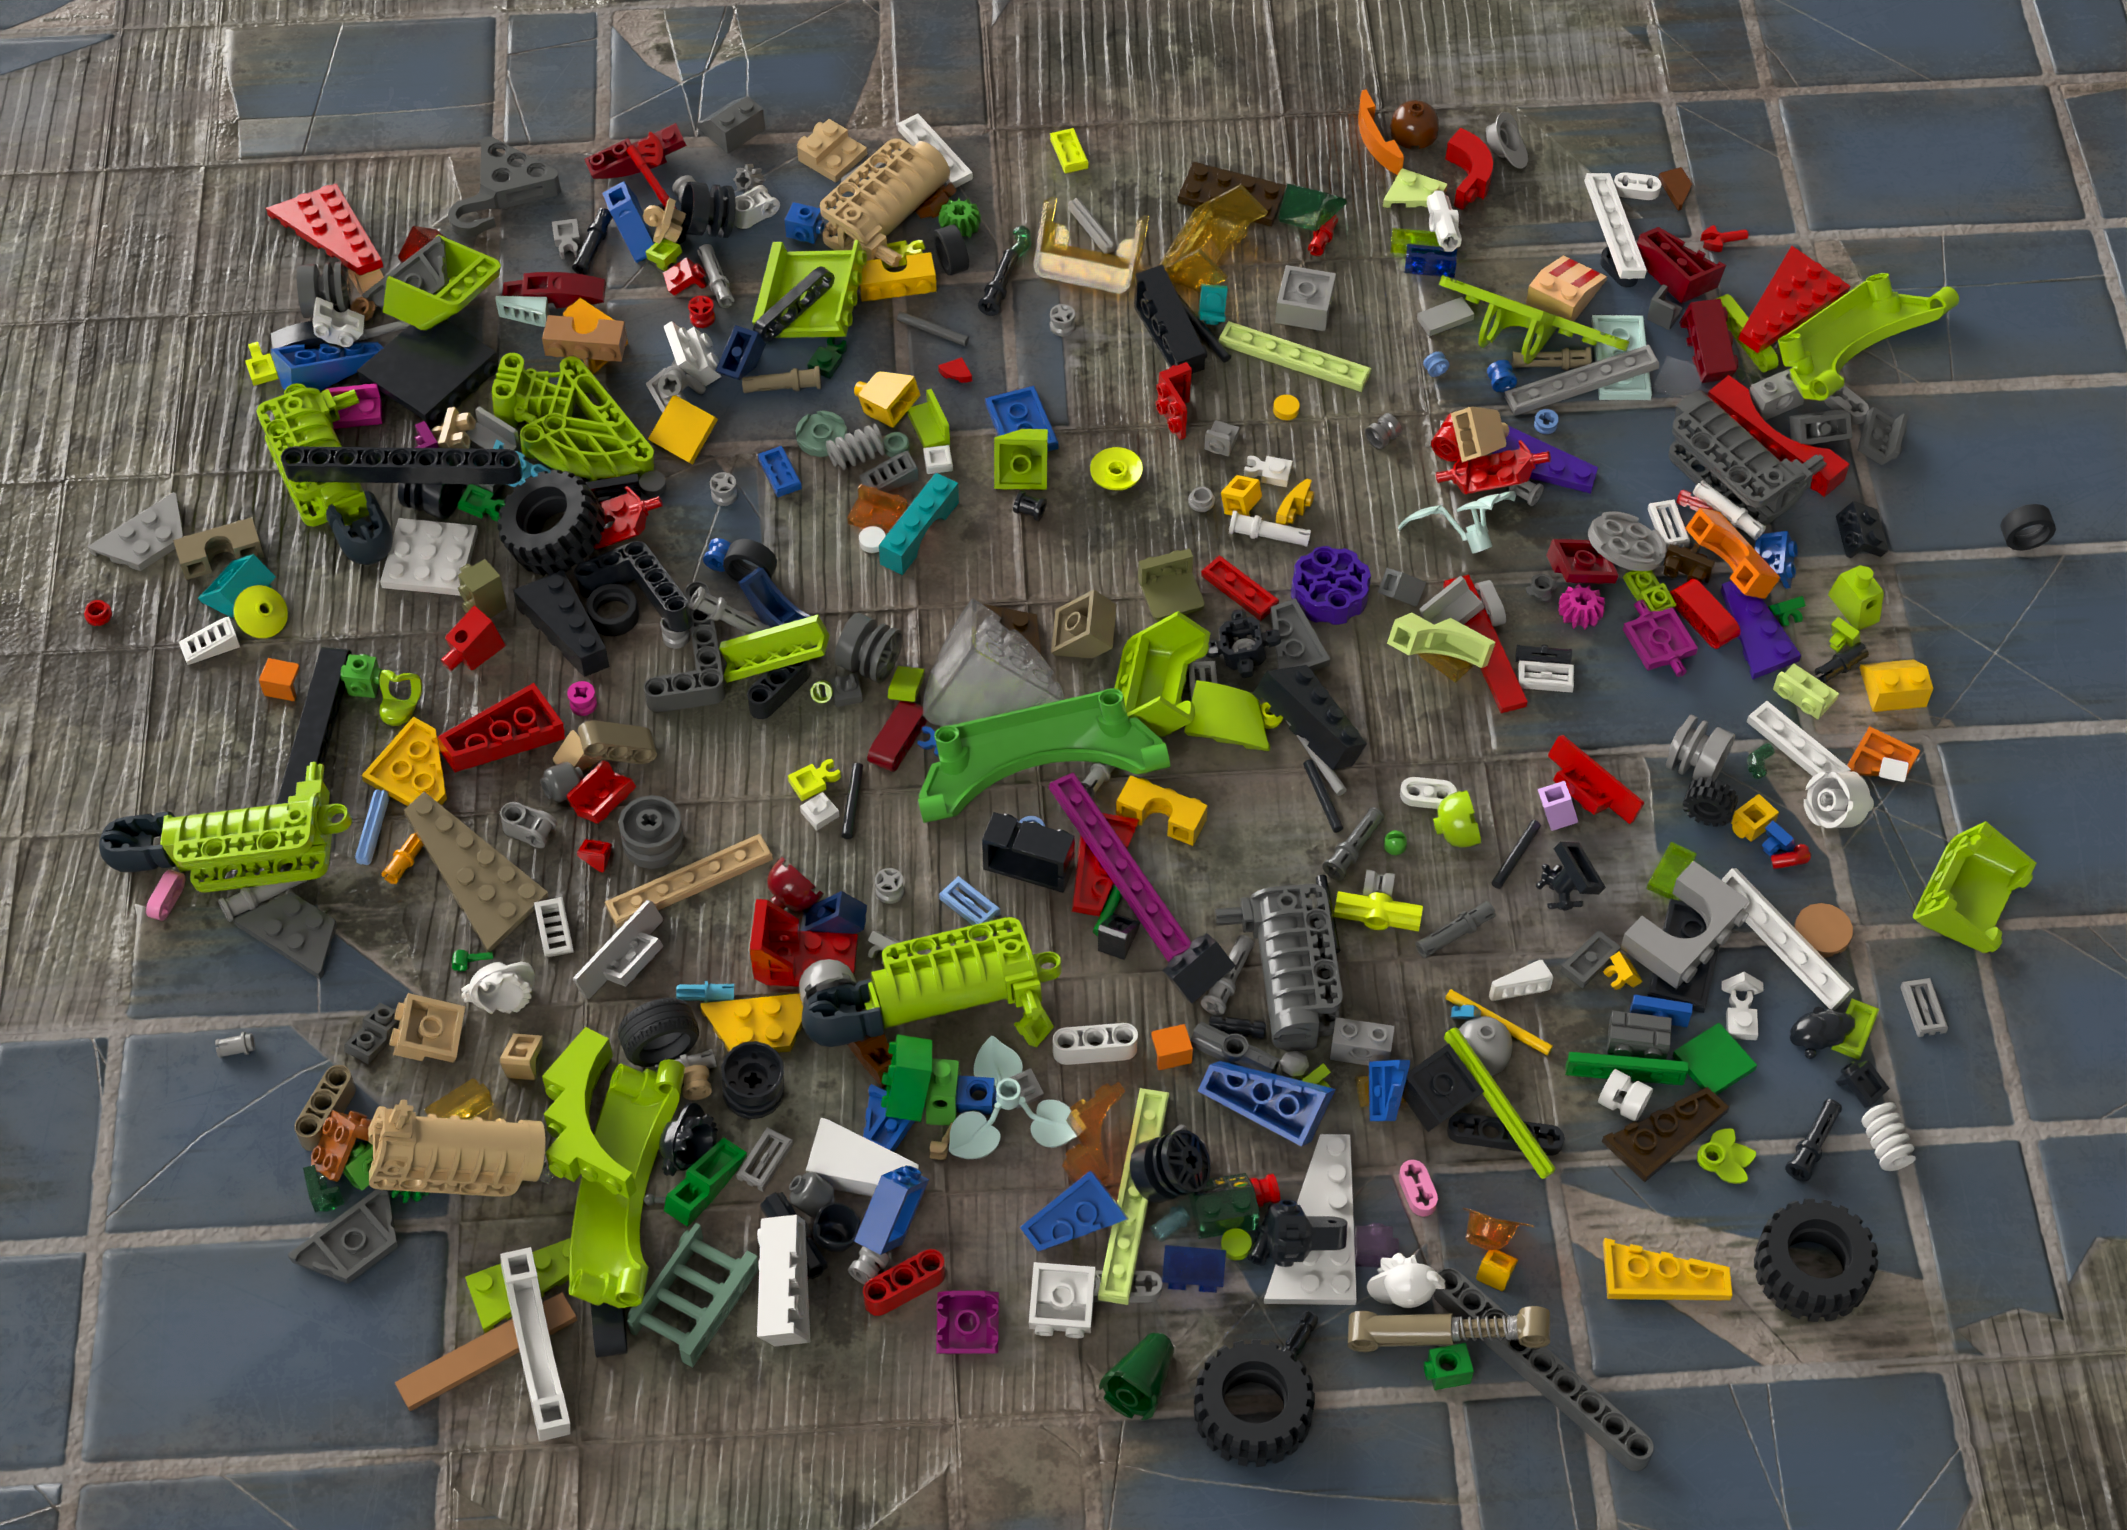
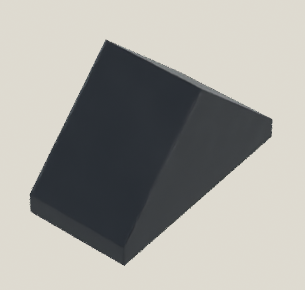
[1098,913,1141,960]

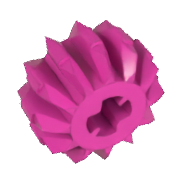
[1558,583,1605,630]

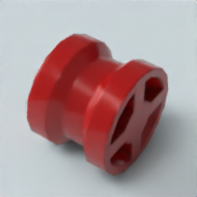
[688,296,715,328]
[1249,1173,1281,1208]

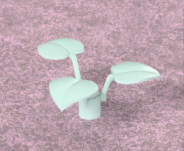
[1398,491,1516,554]
[949,1036,1084,1159]

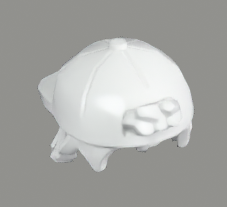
[461,962,535,1014]
[1367,1253,1445,1308]

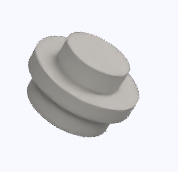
[1188,487,1215,512]

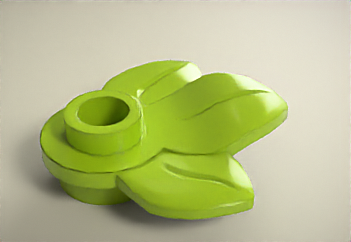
[1697,1129,1757,1184]

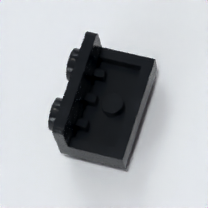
[1836,501,1888,558]

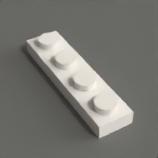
[898,114,973,188]
[1747,701,1851,776]

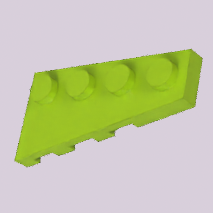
[465,1238,571,1333]

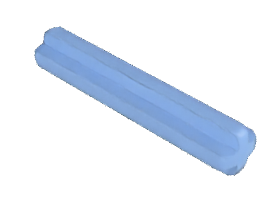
[355,789,390,865]

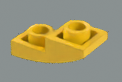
[1276,479,1315,526]

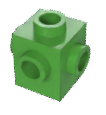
[341,654,382,698]
[343,1141,373,1191]

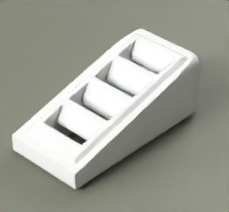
[179,616,240,665]
[534,897,574,958]
[1489,960,1553,1001]

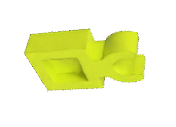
[881,240,925,269]
[788,759,841,801]

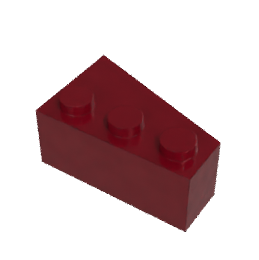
[1637,227,1726,304]
[1679,298,1738,383]

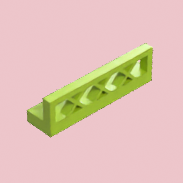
[719,615,830,683]

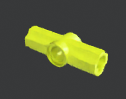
[1334,891,1423,931]

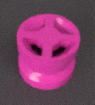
[567,681,597,716]

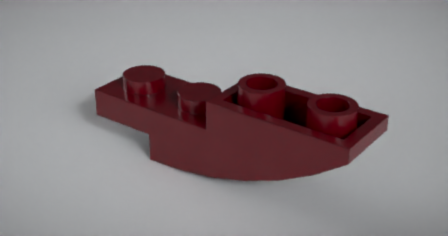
[584,123,687,179]
[502,272,606,309]

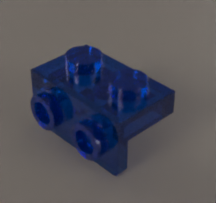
[1404,244,1457,278]
[1162,1245,1226,1293]

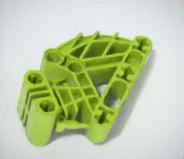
[492,353,654,482]

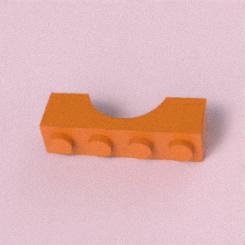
[1685,508,1780,599]

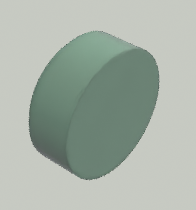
[883,432,909,458]

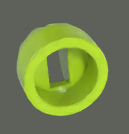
[810,680,833,703]

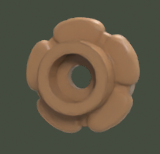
[351,297,376,321]

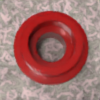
[84,600,112,626]

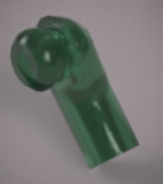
[1010,225,1032,257]
[1747,742,1775,779]

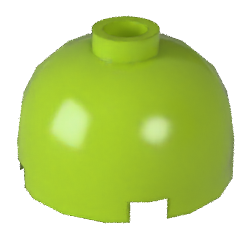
[1433,790,1481,848]

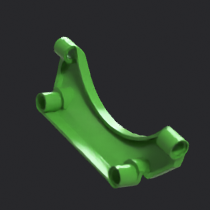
[918,688,1171,823]

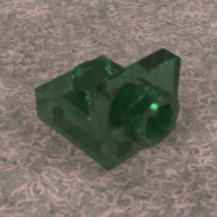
[303,1165,344,1212]

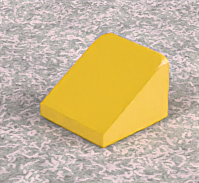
[1476,1247,1518,1291]

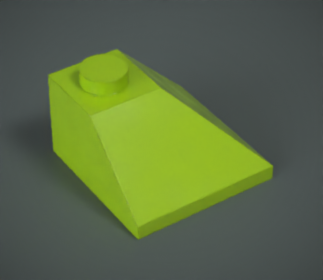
[994,429,1048,490]

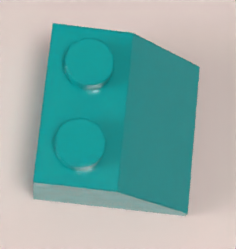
[198,554,276,618]

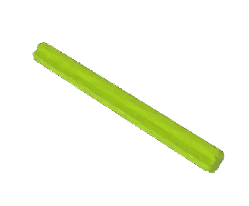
[1444,1027,1555,1179]

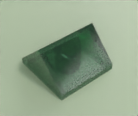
[1278,183,1347,231]

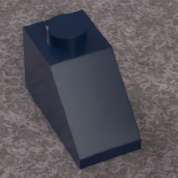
[715,325,766,380]
[801,891,867,934]

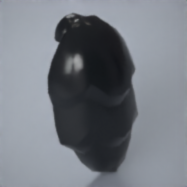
[1790,1009,1855,1050]

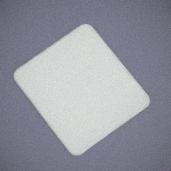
[1879,757,1909,782]

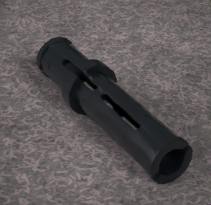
[572,208,613,275]

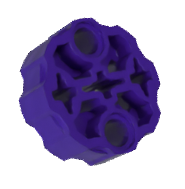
[1291,546,1371,625]

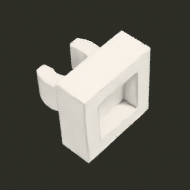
[800,792,840,831]

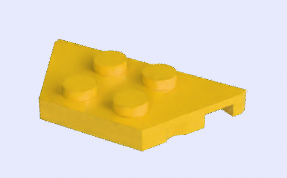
[701,994,803,1053]

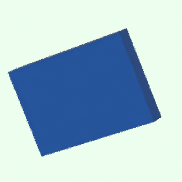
[985,386,1059,451]

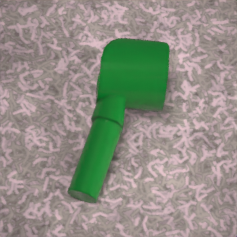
[452,949,493,972]

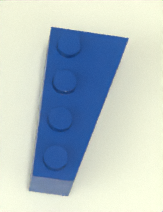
[1198,1061,1336,1147]

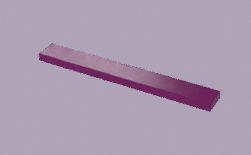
[1048,772,1191,963]

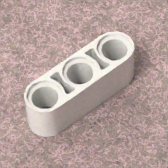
[1053,1023,1138,1065]

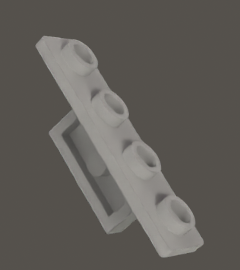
[573,900,663,999]

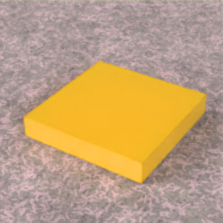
[648,395,718,465]

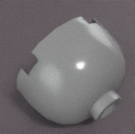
[799,959,857,1006]
[1459,1016,1513,1076]

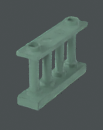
[627,1223,759,1368]

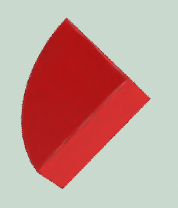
[938,357,972,383]

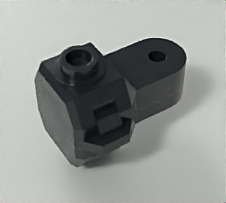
[1267,1200,1348,1267]

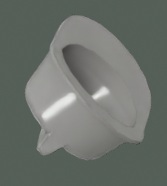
[1486,112,1528,169]

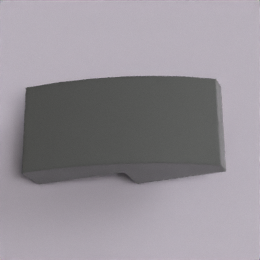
[344,1003,400,1064]

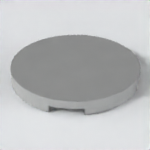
[1588,512,1667,571]

